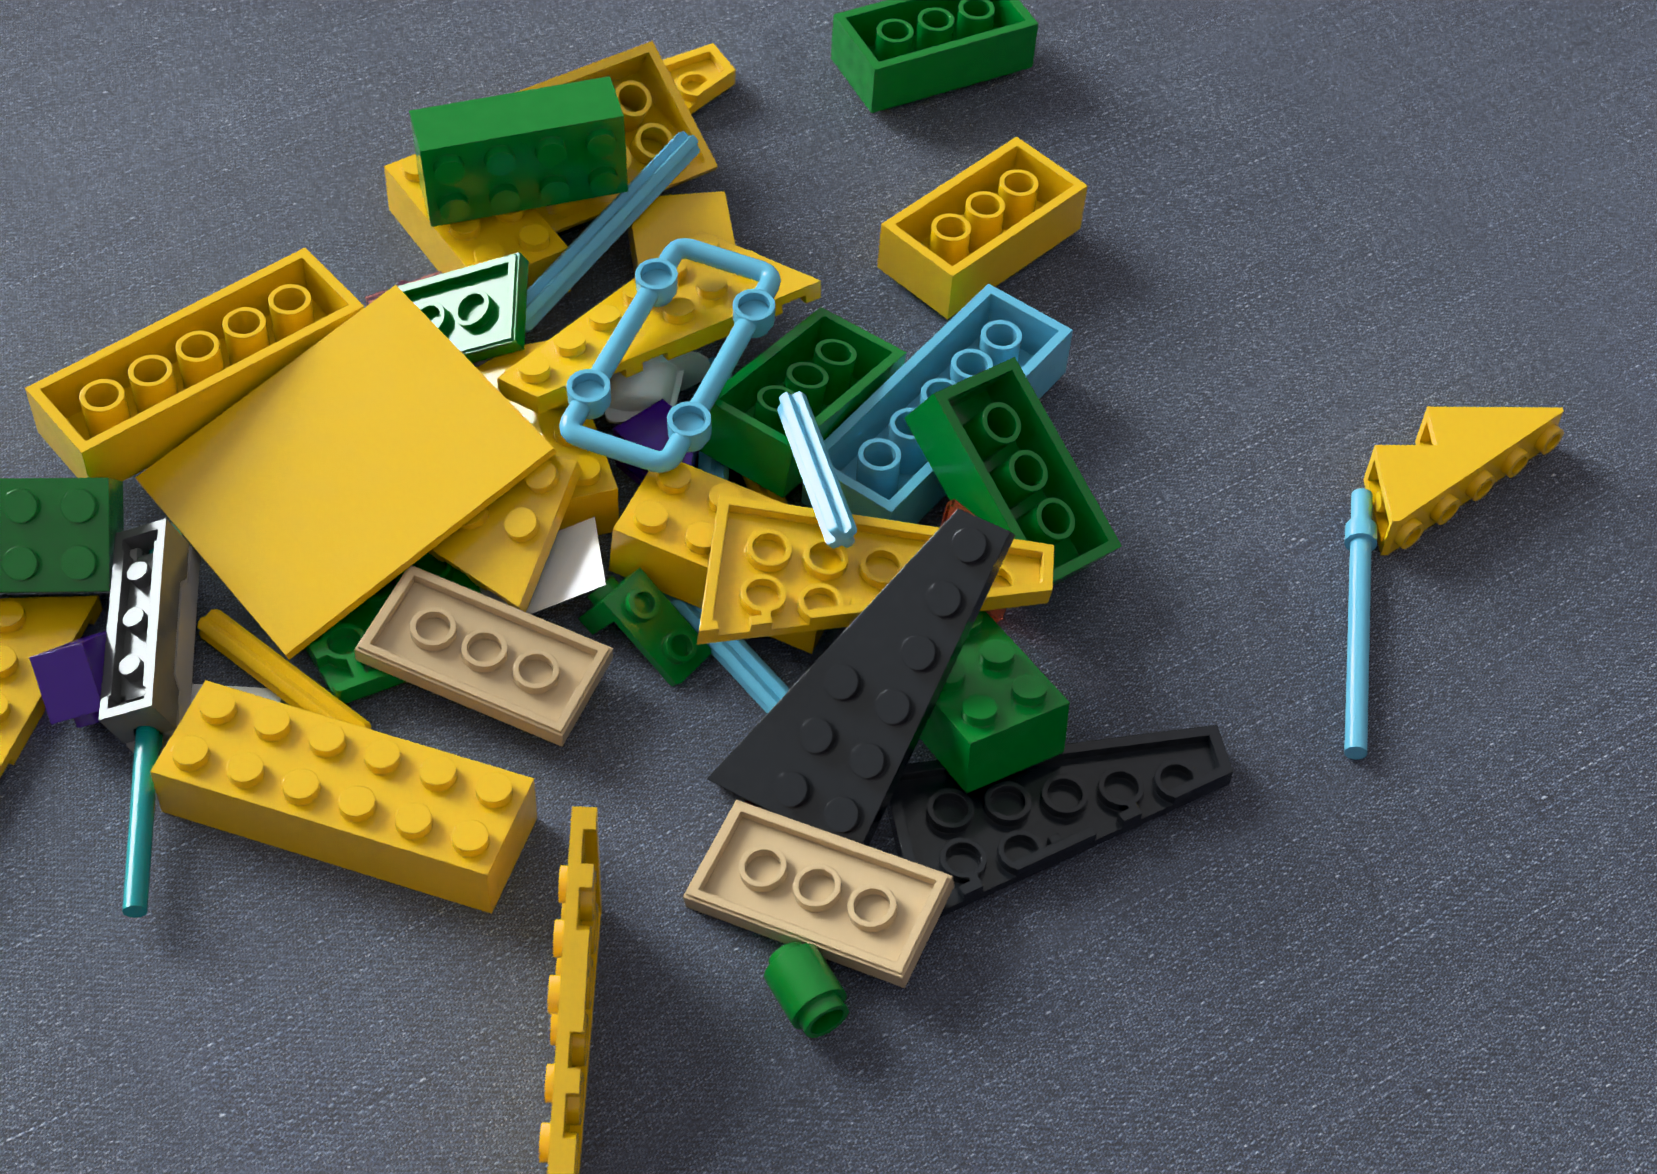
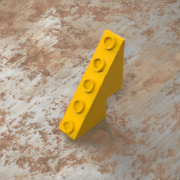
[1363,407,1564,555]

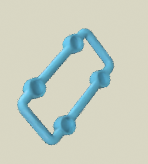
[559,238,781,473]

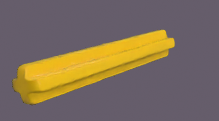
[197,609,372,729]

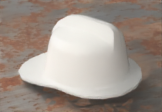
[605,351,711,424]

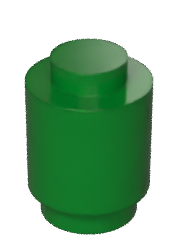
[764,942,849,1038]

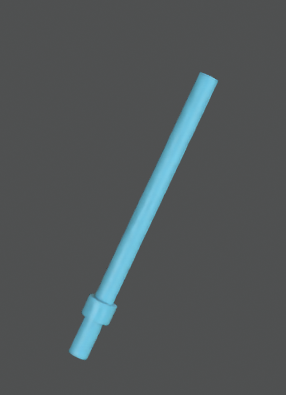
[1344,488,1377,760]

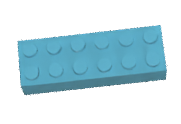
[801,283,1073,524]

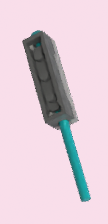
[99,518,200,918]

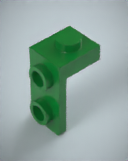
[578,568,711,687]

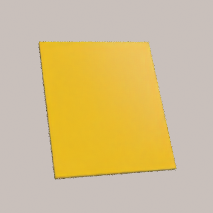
[135,285,556,660]

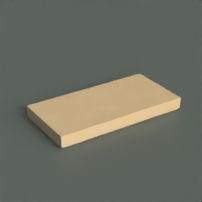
[354,565,613,747]
[683,800,954,988]

